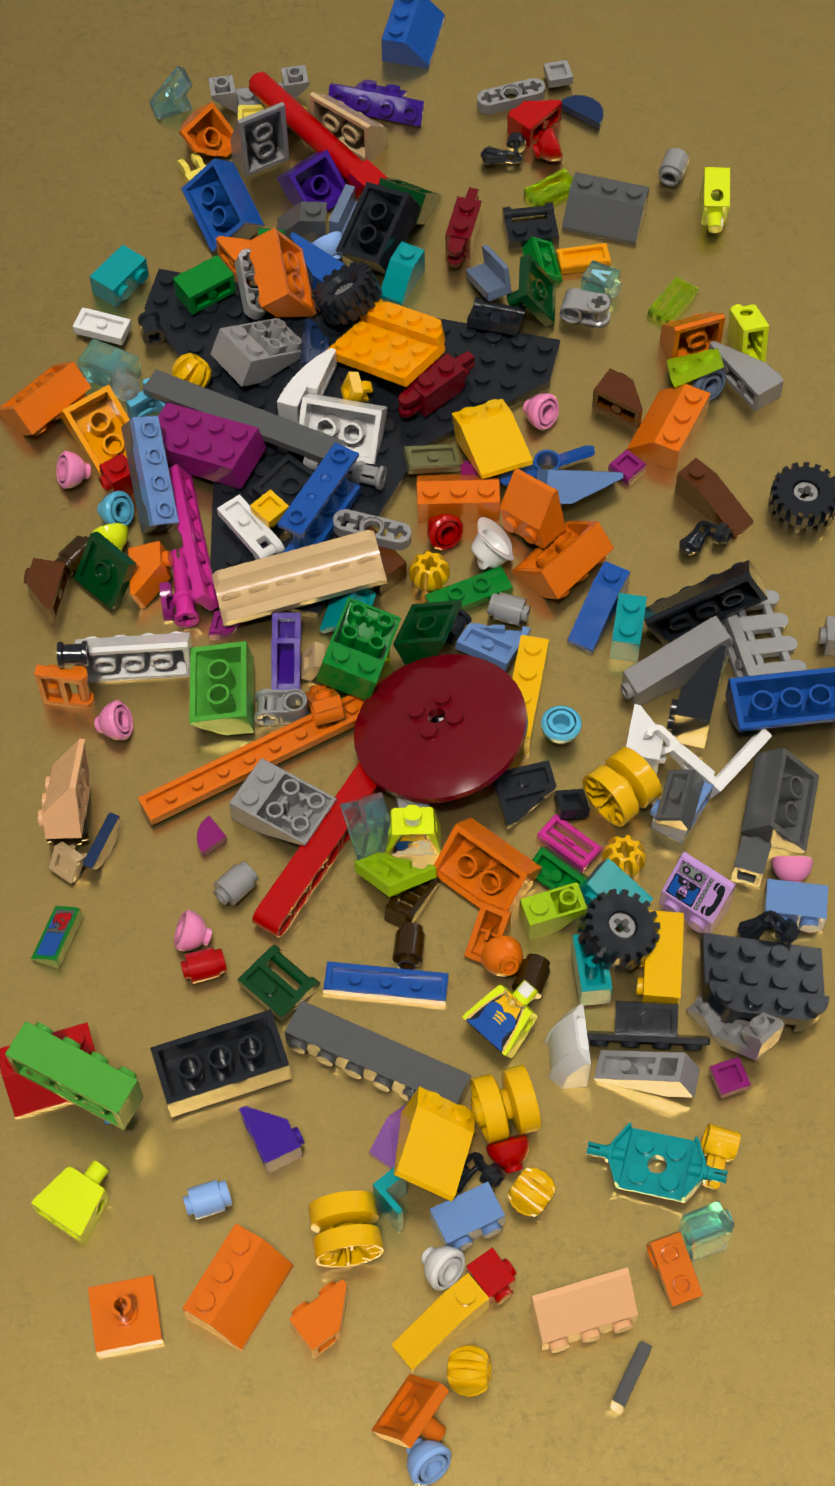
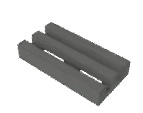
[610,1341,652,1414]

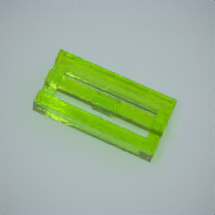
[524,168,573,206]
[648,277,698,324]

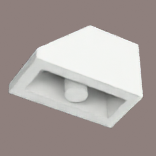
[626,704,666,774]

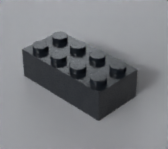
[150,1009,292,1117]

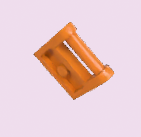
[34,664,95,709]

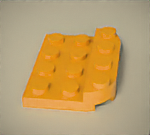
[327,299,446,387]

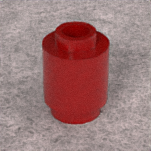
[180,947,227,984]

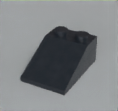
[667,645,726,748]

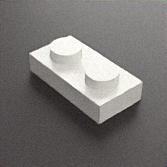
[73,307,132,345]

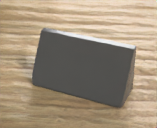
[655,769,704,831]

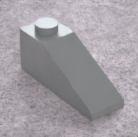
[708,341,784,412]
[594,1050,700,1098]

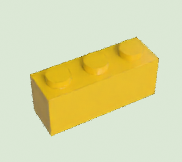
[636,910,684,1007]

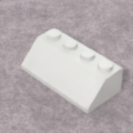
[74,631,193,683]

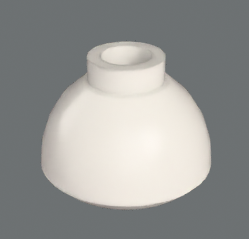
[421,1246,465,1291]

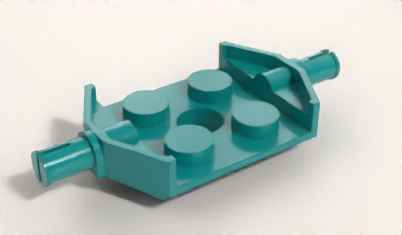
[586,1123,728,1203]

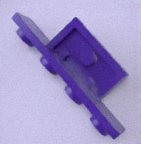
[328,80,425,126]

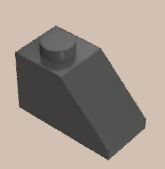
[277,201,328,242]

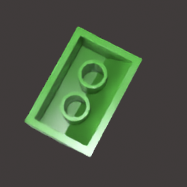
[189,641,254,736]

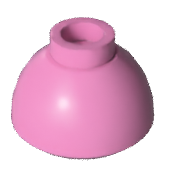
[523,393,559,431]
[56,451,91,489]
[94,700,133,740]
[771,856,814,883]
[174,909,212,952]

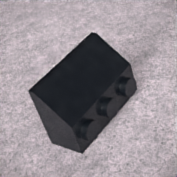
[336,182,421,275]

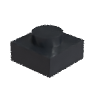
[554,789,590,819]

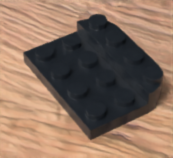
[700,932,829,1032]

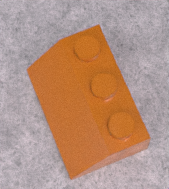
[249,228,316,317]
[0,361,92,436]
[627,384,711,471]
[417,474,500,523]
[512,521,614,600]
[434,818,542,912]
[182,1223,294,1352]

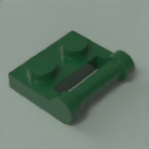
[237,944,320,1022]

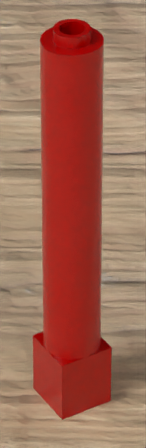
[249,71,388,198]

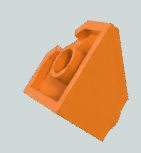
[179,102,234,158]

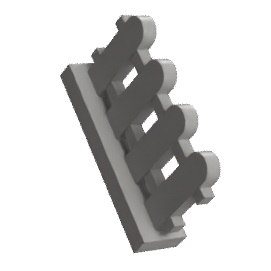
[720,590,807,677]

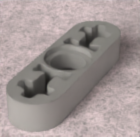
[477,78,545,114]
[235,249,267,320]
[333,509,411,550]

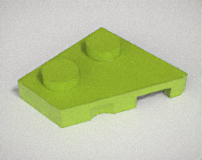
[667,348,724,388]
[354,852,436,897]

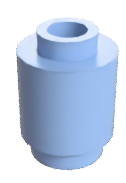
[183,1179,233,1220]

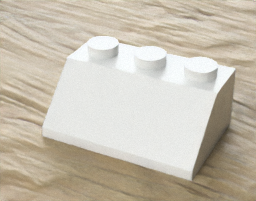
[299,393,387,464]

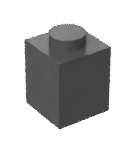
[730,835,772,887]

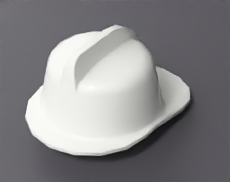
[471,517,514,570]

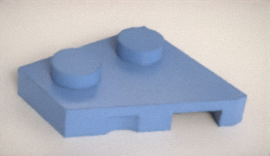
[455,623,531,671]

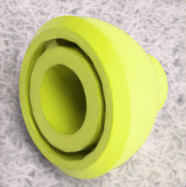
[92,523,128,551]

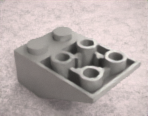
[210,318,302,387]
[229,758,337,846]

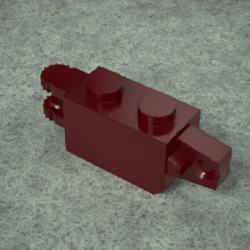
[445,187,482,268]
[398,351,475,418]

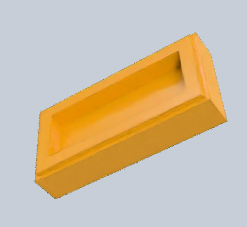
[556,243,611,275]

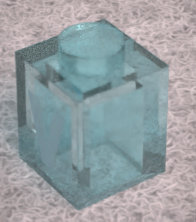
[581,260,622,303]

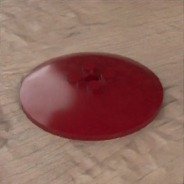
[354,654,528,803]

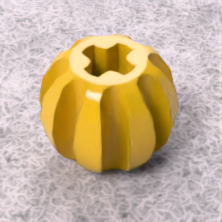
[172,353,211,388]
[409,551,450,592]
[601,834,647,878]
[508,1167,556,1217]
[447,1344,492,1397]

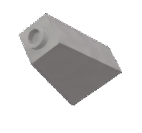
[620,616,731,705]

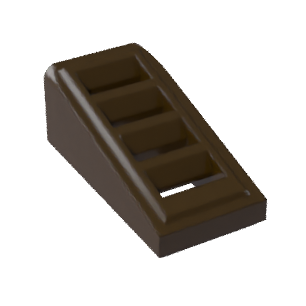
[384,877,440,928]

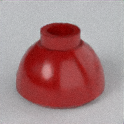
[532,127,563,162]
[427,513,463,551]
[485,1134,530,1173]

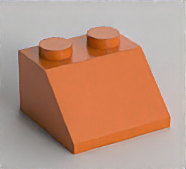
[660,311,725,359]
[499,468,566,549]

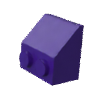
[277,150,346,211]

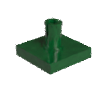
[506,254,556,327]
[74,531,136,610]

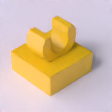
[341,371,373,402]
[250,489,289,528]

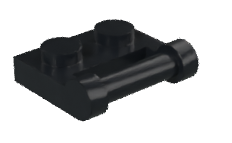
[502,202,559,249]
[466,297,527,336]

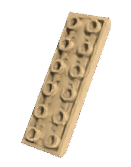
[212,530,387,627]

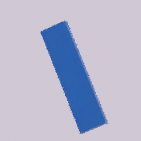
[323,961,449,1006]

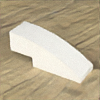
[277,348,337,424]

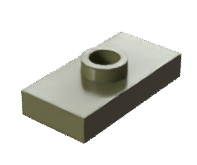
[403,444,461,474]

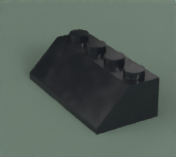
[644,560,768,646]

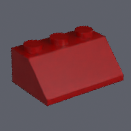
[0,1022,97,1119]

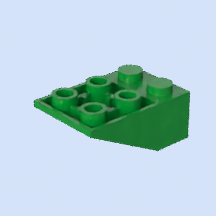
[315,597,401,700]

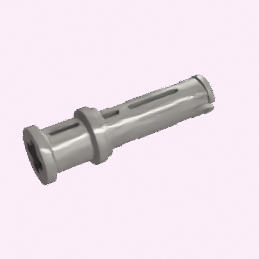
[303,457,387,490]

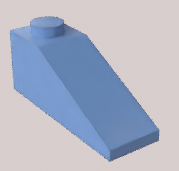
[537,469,623,507]

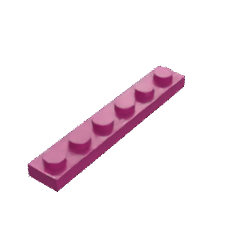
[169,464,219,611]

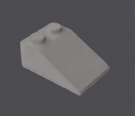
[230,102,289,177]

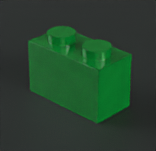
[173,255,236,315]

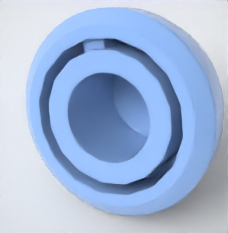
[312,231,343,260]
[406,1438,451,1486]

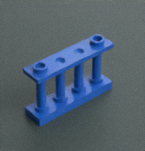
[277,442,361,553]

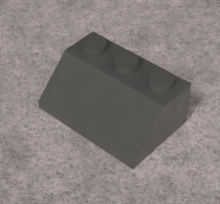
[562,172,649,245]
[742,748,819,853]

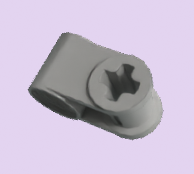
[559,288,611,328]
[254,689,310,727]

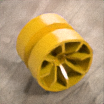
[582,747,662,827]
[470,1065,541,1144]
[308,1190,384,1267]

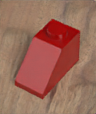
[507,100,562,147]

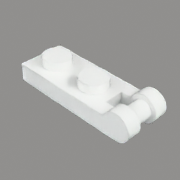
[217,494,285,560]

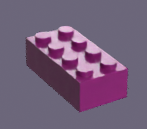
[158,402,266,489]

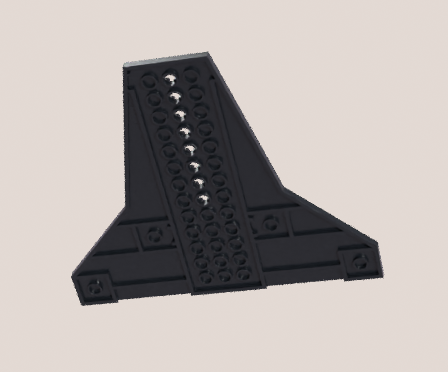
[144,269,560,619]

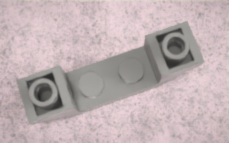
[208,65,309,114]
[686,995,785,1061]

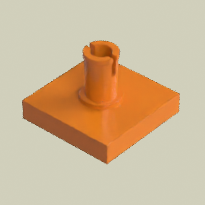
[88,1275,163,1356]
[371,1374,449,1449]

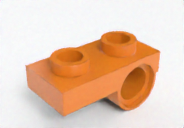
[305,684,345,727]
[646,1231,703,1307]

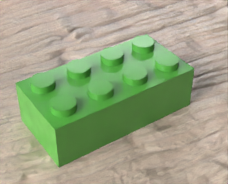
[5,1021,144,1130]

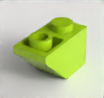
[519,882,587,940]

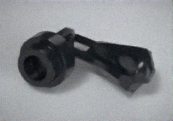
[480,132,526,165]
[679,521,733,556]
[737,910,800,944]
[456,1152,505,1193]

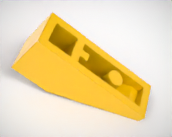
[391,1273,489,1372]

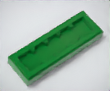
[425,566,513,611]

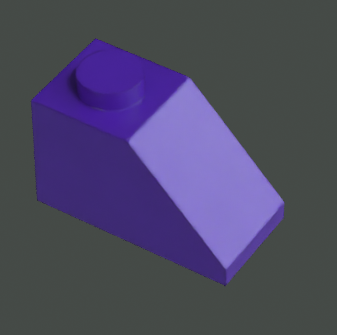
[239,1106,305,1173]

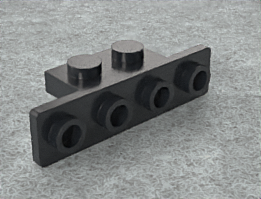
[587,1001,710,1050]

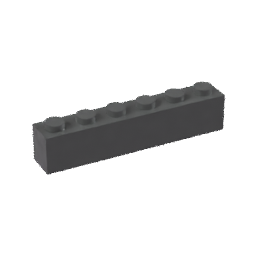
[285,1000,471,1105]

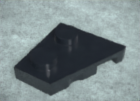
[493,760,557,829]

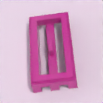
[537,814,602,873]

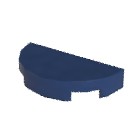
[562,95,603,129]
[300,318,329,368]
[83,812,121,870]

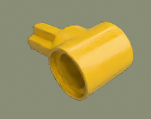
[701,1123,741,1189]

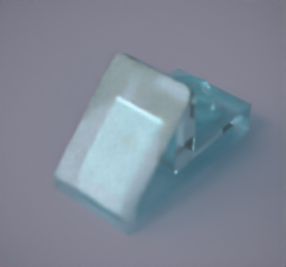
[149,66,193,119]

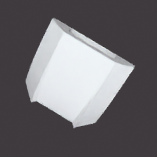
[545,1004,591,1089]

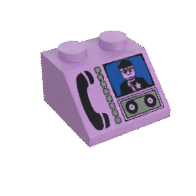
[659,852,736,933]

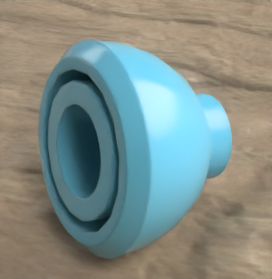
[97,491,134,526]
[541,705,582,744]

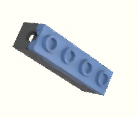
[121,416,179,533]

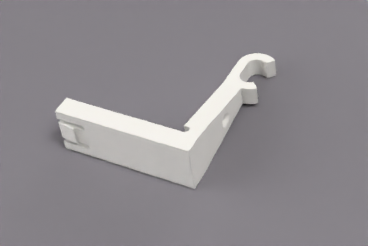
[643,725,772,799]

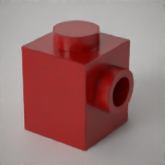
[98,453,134,496]
[465,1247,517,1306]

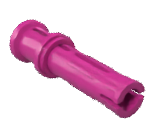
[171,548,199,628]

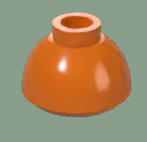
[481,936,523,977]

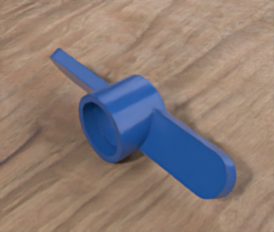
[499,445,595,486]

